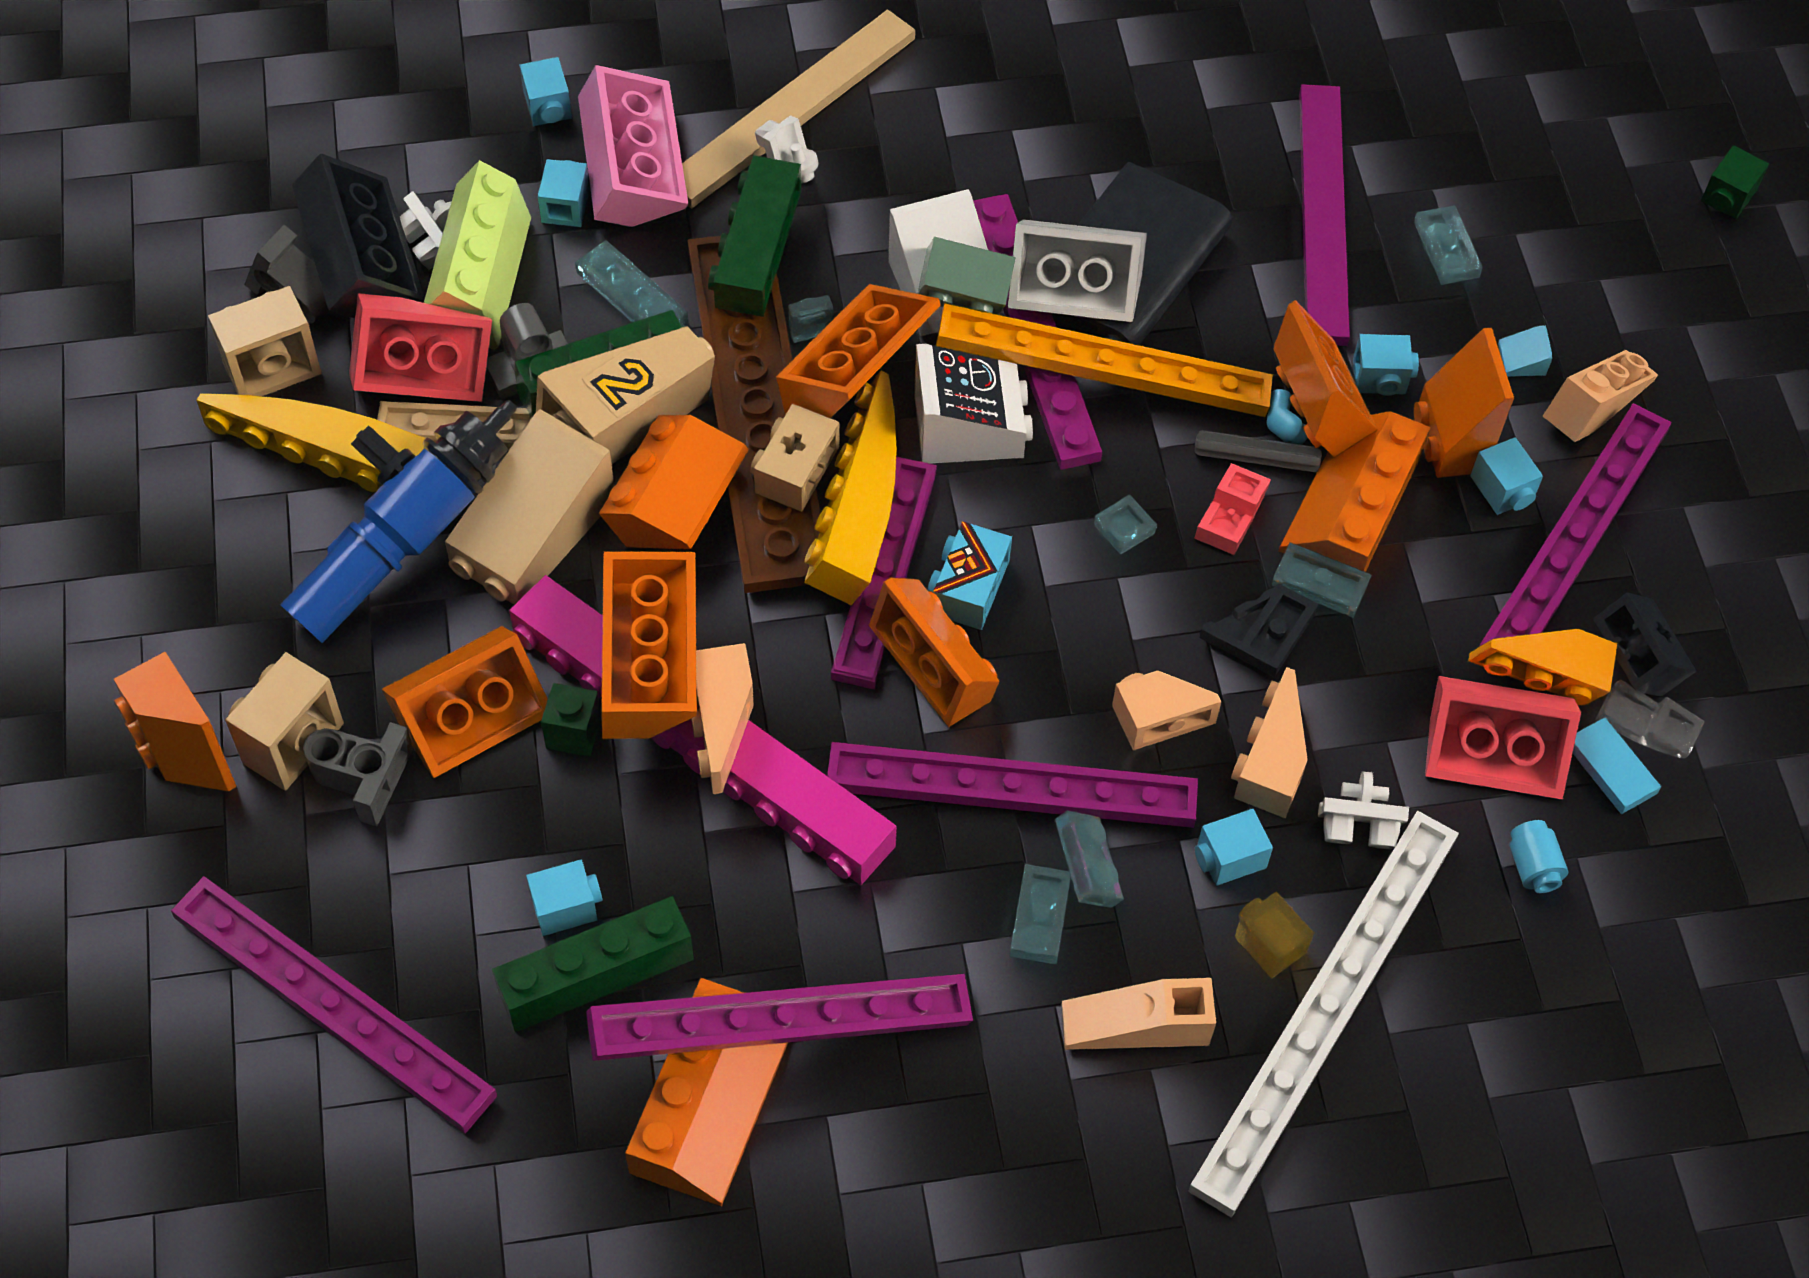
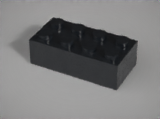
[292,153,425,318]

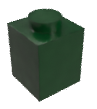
[1701,145,1769,219]
[541,683,602,757]

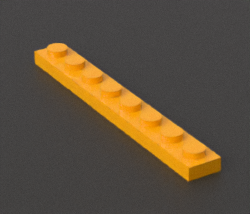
[936,303,1273,417]

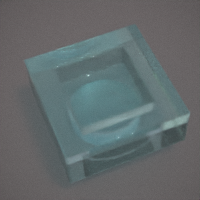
[788,295,833,343]
[1094,495,1157,554]

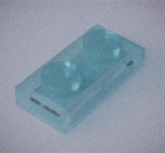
[1414,205,1483,285]
[1272,542,1372,618]
[1055,811,1124,908]
[1010,864,1071,964]

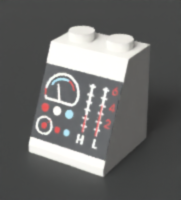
[914,344,1033,464]

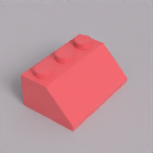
[1425,676,1581,799]

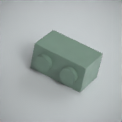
[917,236,1016,315]

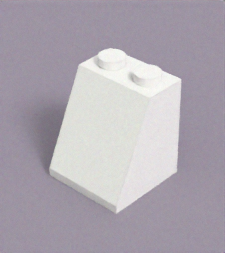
[888,189,988,336]

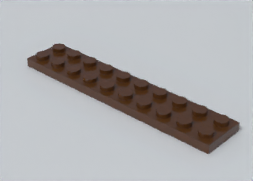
[688,236,821,593]

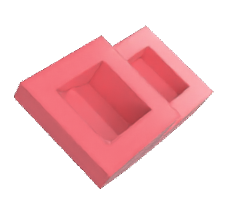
[1194,463,1271,555]

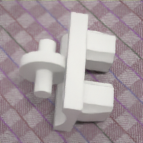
[755,115,819,184]
[400,191,452,270]
[1318,771,1409,849]

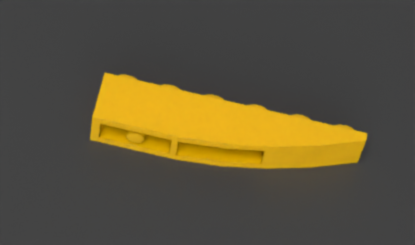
[804,371,897,605]
[196,394,435,492]

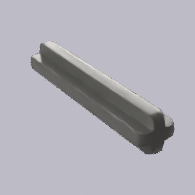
[1195,430,1322,472]

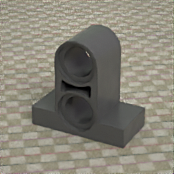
[244,225,328,324]
[486,303,568,400]
[303,722,413,827]

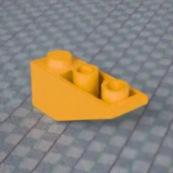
[1468,629,1617,705]

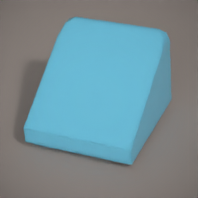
[1498,325,1552,377]

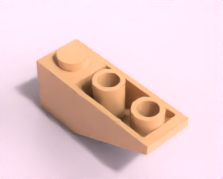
[1543,350,1658,442]
[691,643,754,794]
[1231,667,1308,818]
[1061,978,1216,1050]

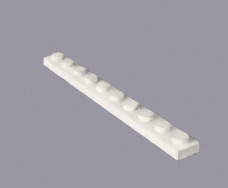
[1188,811,1459,1218]

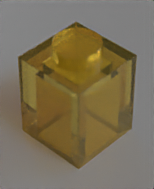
[1235,891,1314,978]

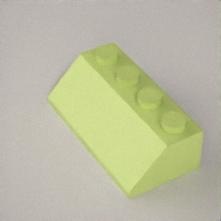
[424,160,531,350]

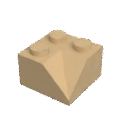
[208,286,322,396]
[225,652,344,791]

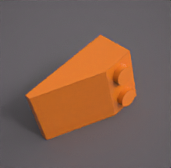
[1414,328,1514,478]

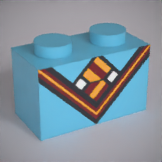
[928,521,1012,630]

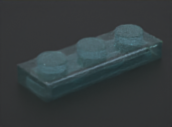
[575,240,689,326]

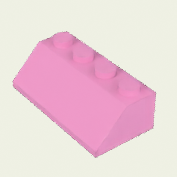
[578,65,688,227]

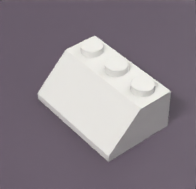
[1008,220,1147,322]

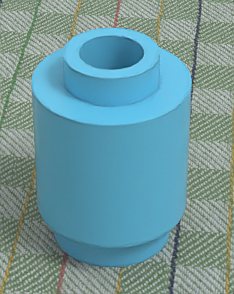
[1509,820,1569,893]

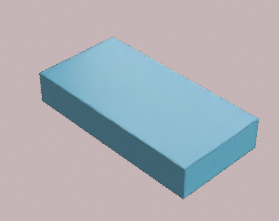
[1573,717,1661,814]

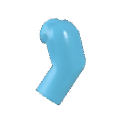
[1266,389,1308,445]

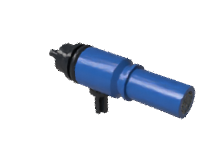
[280,400,517,643]

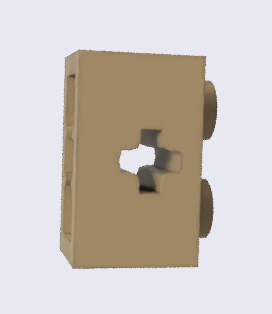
[750,404,839,512]

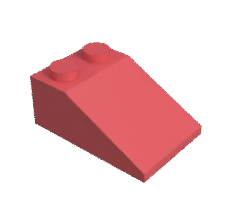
[349,293,492,402]

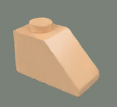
[1112,670,1221,750]

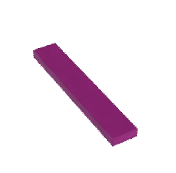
[831,456,937,689]

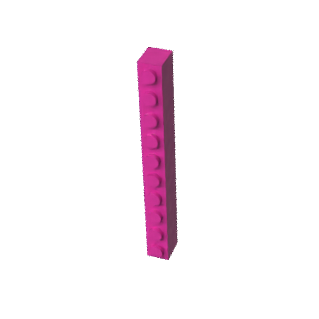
[509,575,897,885]

